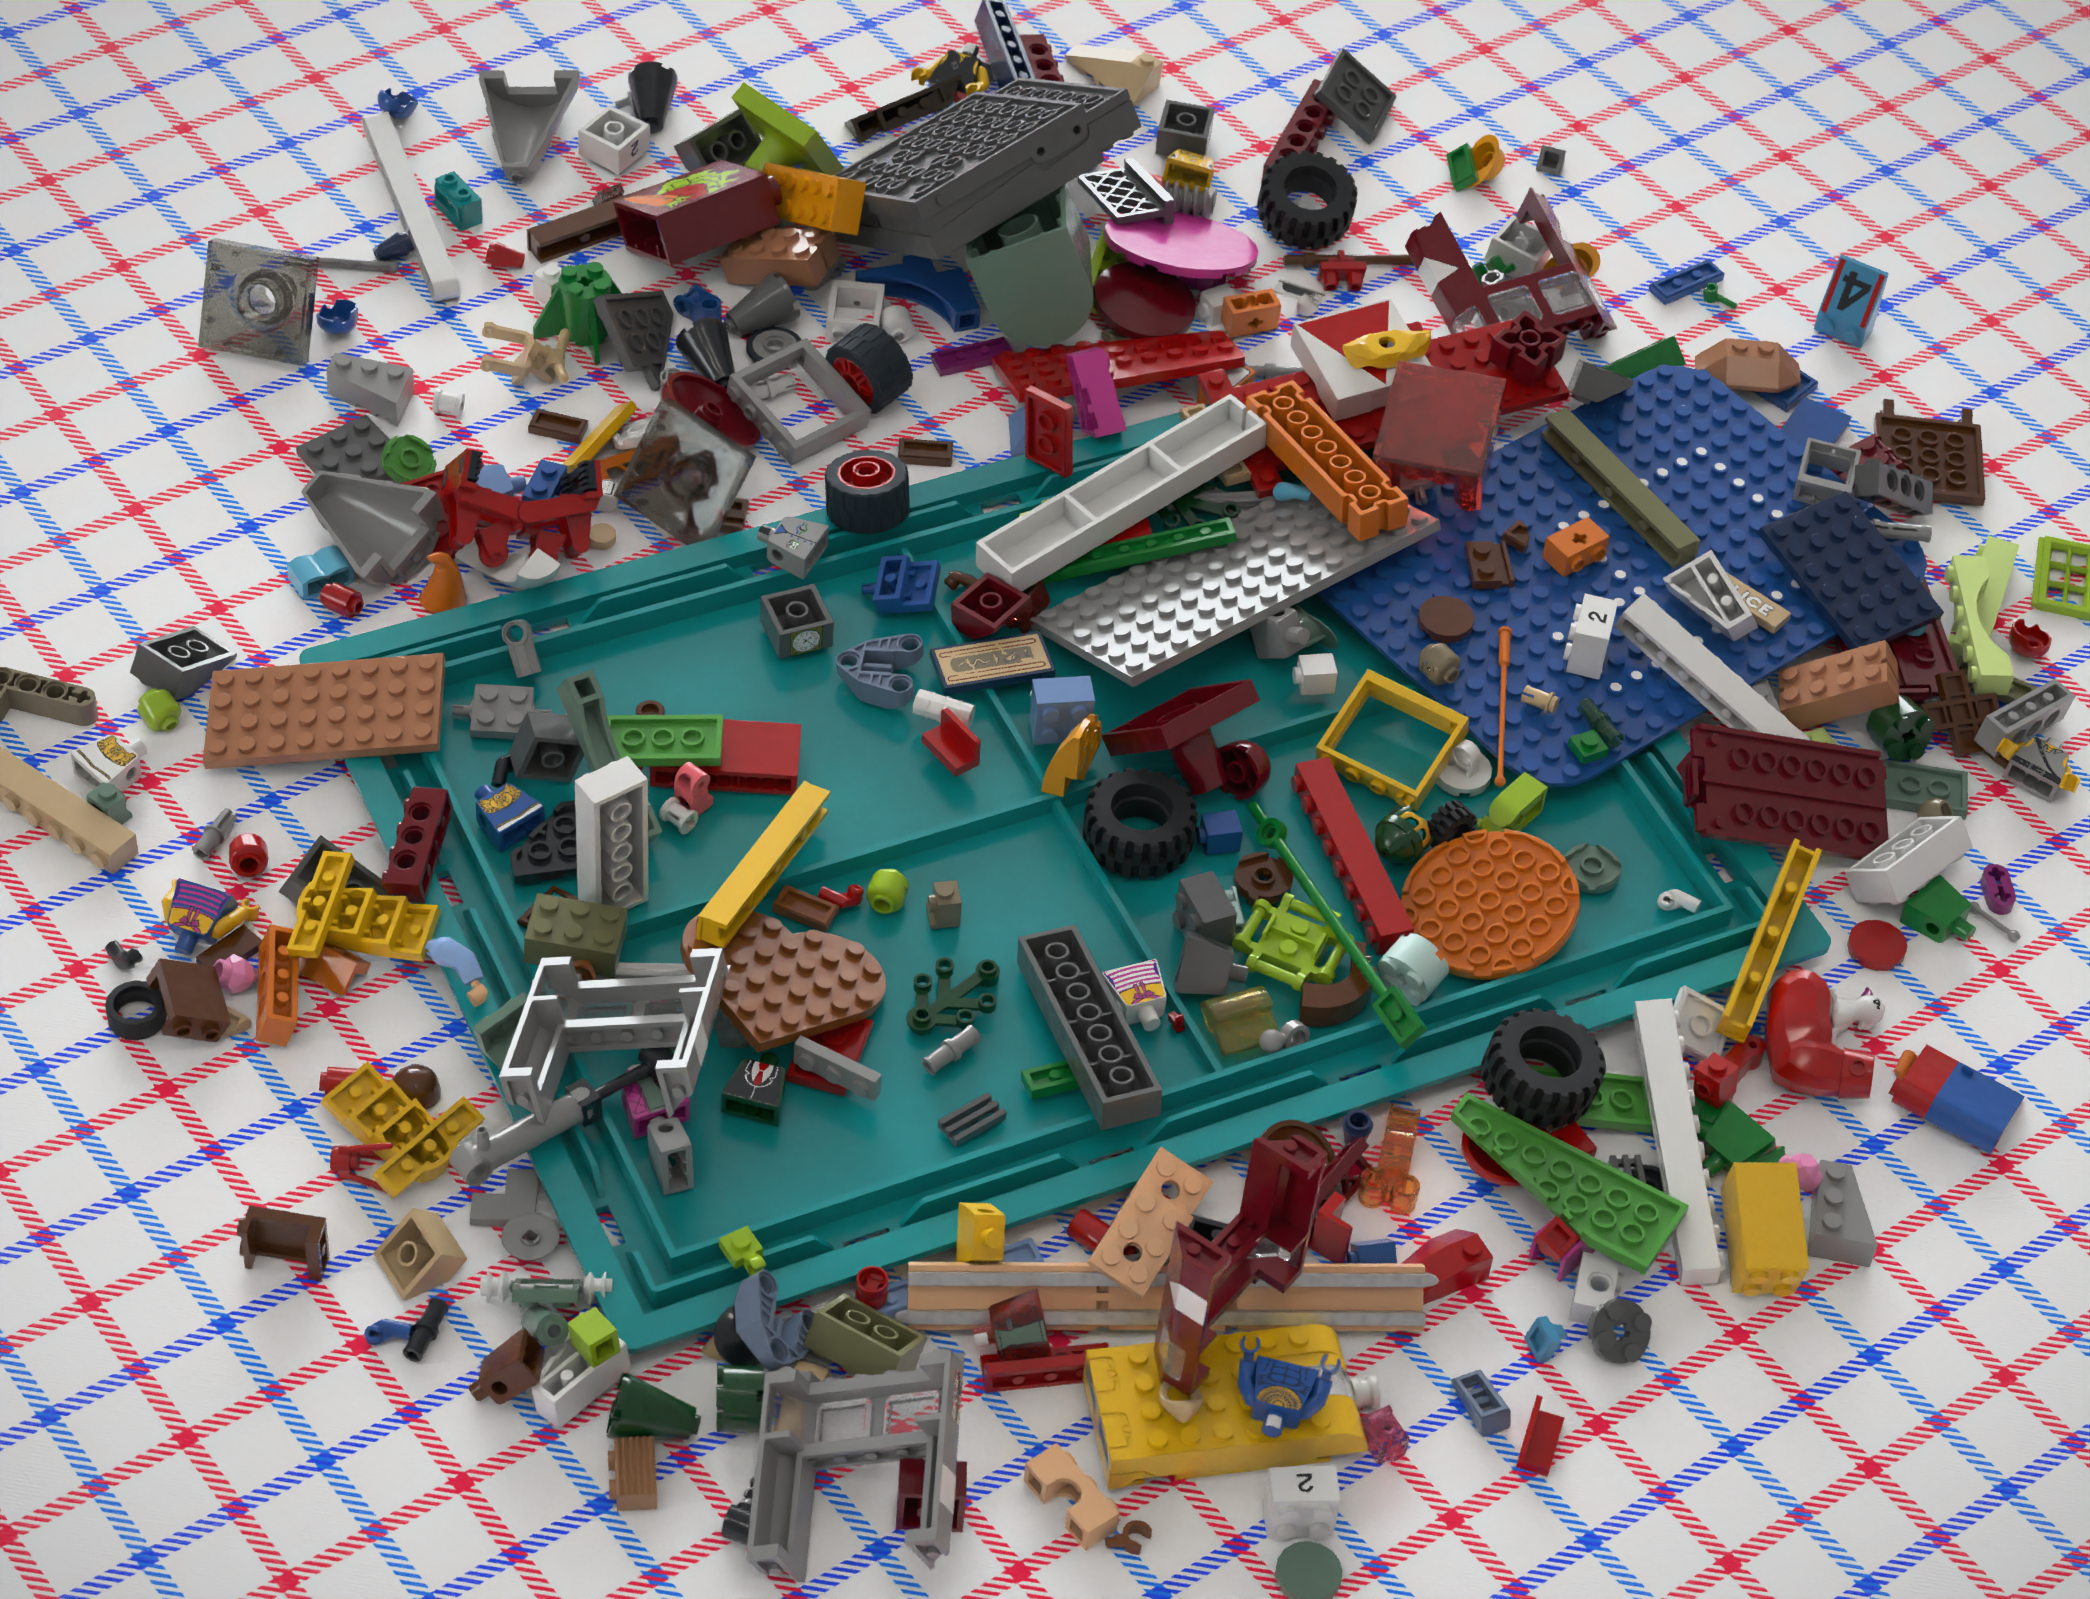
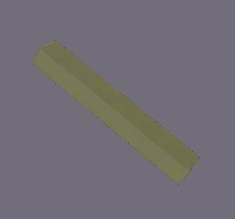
[1541,407,1701,569]

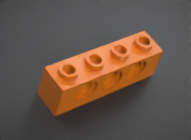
[256,924,299,1047]

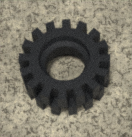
[1422,800,1477,848]

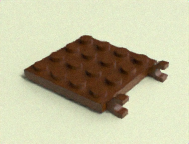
[1873,399,1986,506]

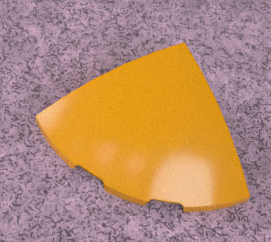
[1041,714,1102,797]

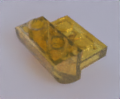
[1199,986,1279,1057]

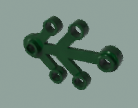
[1156,476,1241,530]
[906,957,1000,1035]

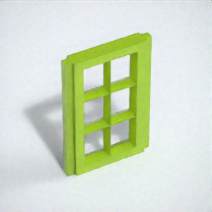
[2031,536,2090,621]

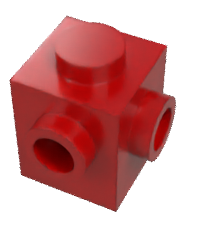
[1693,1052,1739,1109]

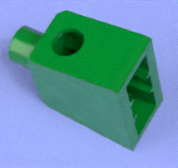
[1899,875,1976,943]

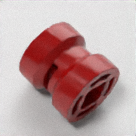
[855,1266,889,1310]

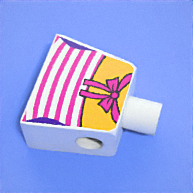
[1102,959,1167,1031]

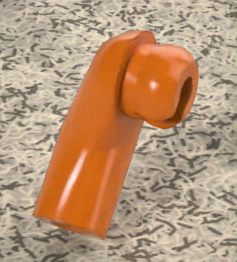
[1894,1050,1917,1080]

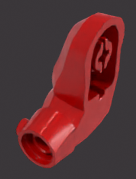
[1764,969,1875,1099]

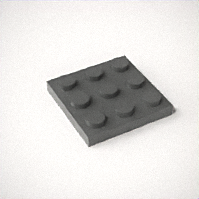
[1314,47,1397,144]
[296,415,391,481]

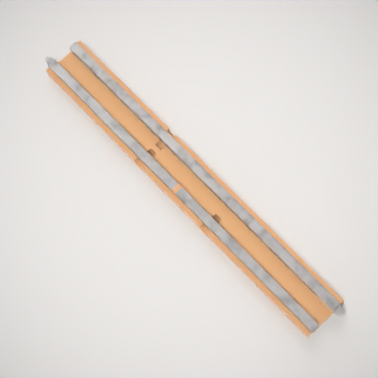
[895,1262,1439,1331]

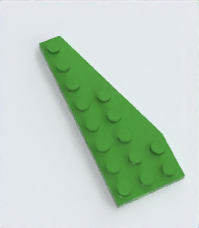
[1450,1092,1689,1275]

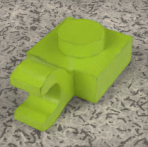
[719,1226,766,1276]

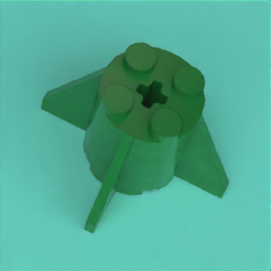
[533,262,622,365]

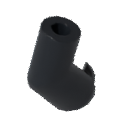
[491,754,514,788]
[105,940,143,970]

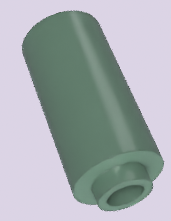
[521,1305,569,1347]

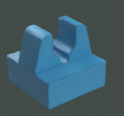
[1524,1316,1568,1363]

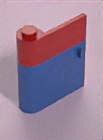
[1888,1044,2025,1155]

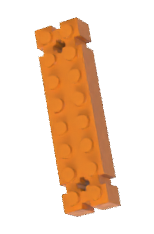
[1246,380,1409,542]

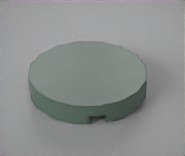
[1565,843,1621,894]
[1274,1541,1343,1599]

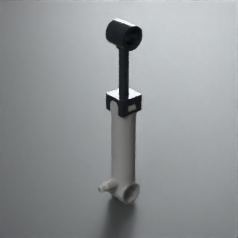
[449,1047,674,1187]

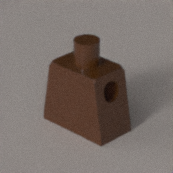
[469,1327,545,1405]

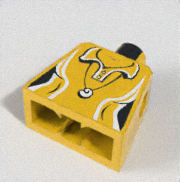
[1161,149,1214,192]

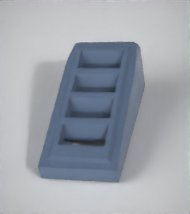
[1451,1369,1511,1437]

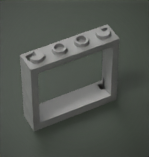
[726,338,872,466]

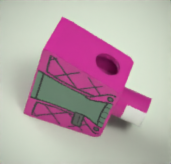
[621,1064,690,1139]

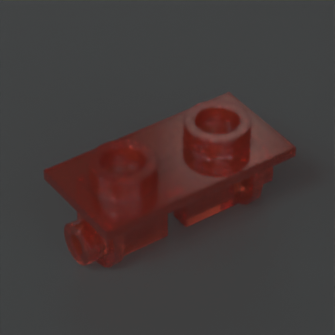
[1005,579,1051,634]

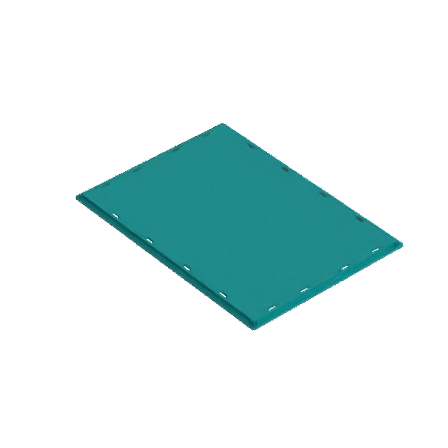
[299,404,1831,1355]

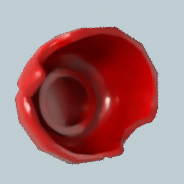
[2009,618,2052,658]

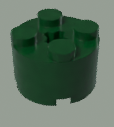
[1866,695,1935,761]
[716,1365,764,1432]

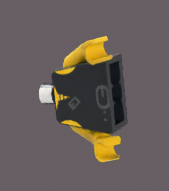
[911,43,990,97]

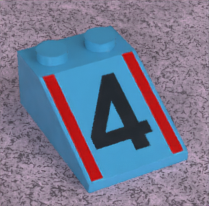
[1814,254,1889,349]

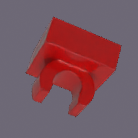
[1533,1216,1580,1262]

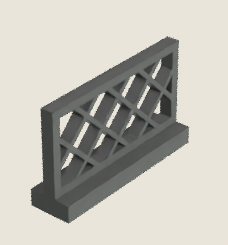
[1077,158,1174,225]

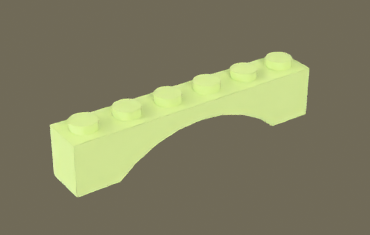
[1944,555,2014,695]

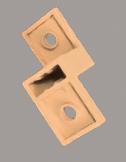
[1087,1147,1214,1299]

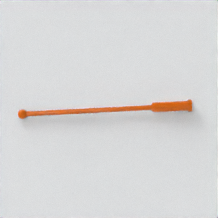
[1494,626,1512,787]

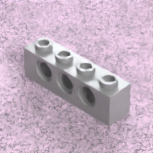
[1974,679,2076,758]

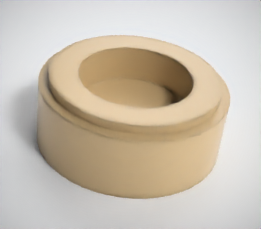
[589,523,616,550]

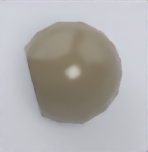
[1917,798,1954,818]

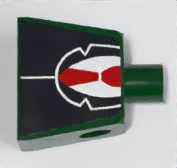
[721,1052,786,1127]

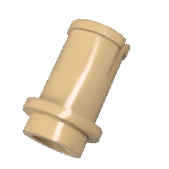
[1521,685,1560,714]

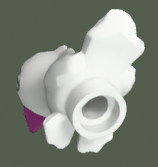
[1830,987,1885,1046]

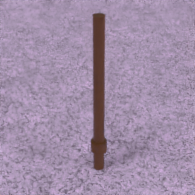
[1283,252,1413,268]

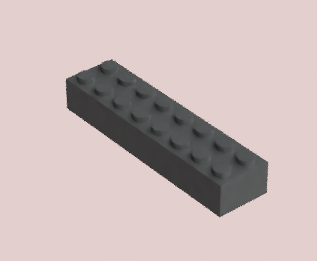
[1017,924,1162,1130]

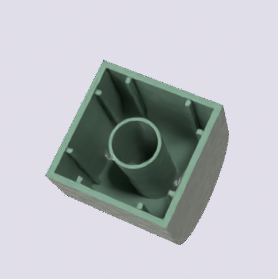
[966,184,1093,346]

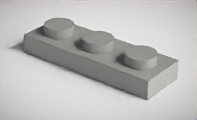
[794,1035,882,1102]

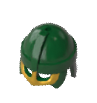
[1374,804,1435,863]

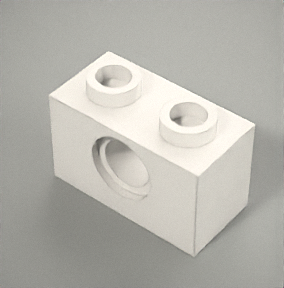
[1568,1252,1624,1325]

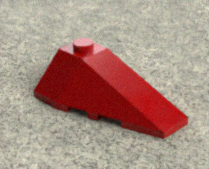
[1401,1229,1494,1305]

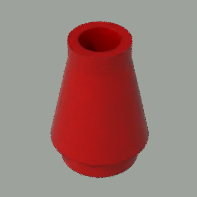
[485,241,525,269]

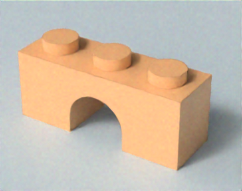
[1023,1443,1119,1551]

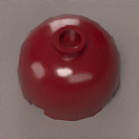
[1219,740,1271,800]

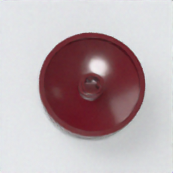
[1093,262,1196,339]
[662,372,761,453]

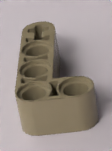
[0,667,98,726]

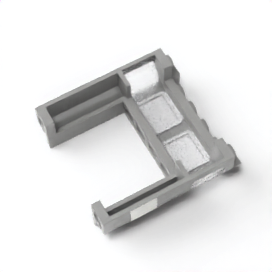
[499,948,731,1125]
[746,1348,965,1583]

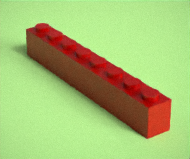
[1291,757,1414,955]

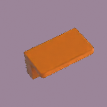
[299,942,371,996]

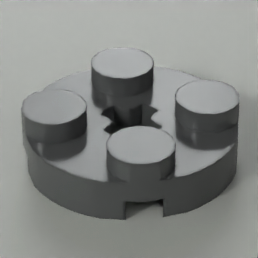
[1587,1299,1652,1364]

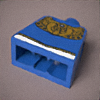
[475,783,545,853]

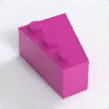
[1065,347,1127,438]

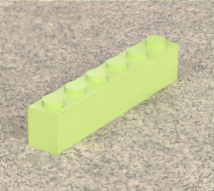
[1948,535,2020,662]

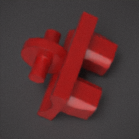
[1317,250,1367,291]

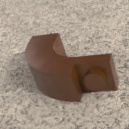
[1299,941,1377,1027]

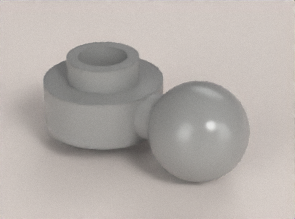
[1259,1020,1310,1054]

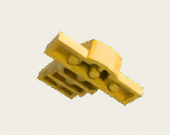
[286,851,441,962]
[320,1061,486,1200]

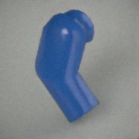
[364,1319,414,1345]

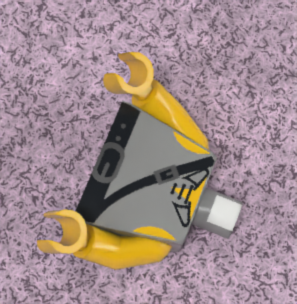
[1995,737,2081,803]

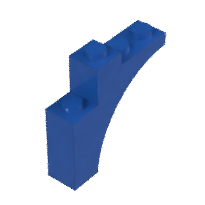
[855,255,981,333]

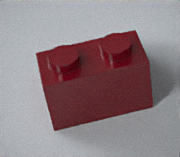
[951,572,1031,640]

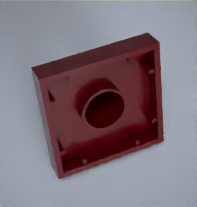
[1101,679,1260,796]

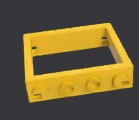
[1316,669,1469,811]

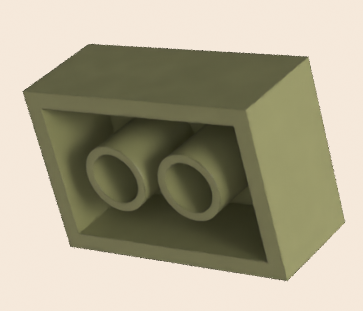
[523,893,628,978]
[804,1293,928,1376]

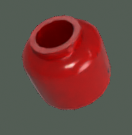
[228,833,269,878]

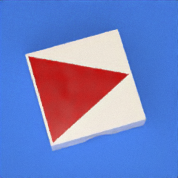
[1290,298,1436,421]

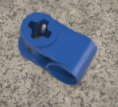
[673,284,722,323]

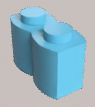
[287,545,354,599]

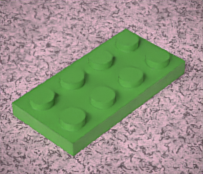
[607,714,724,767]
[1530,1065,1652,1133]

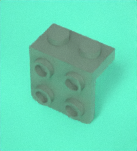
[473,992,528,1070]

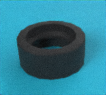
[105,980,167,1040]

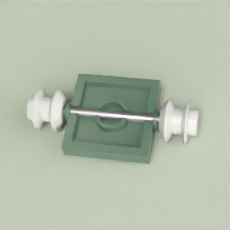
[480,1270,613,1308]

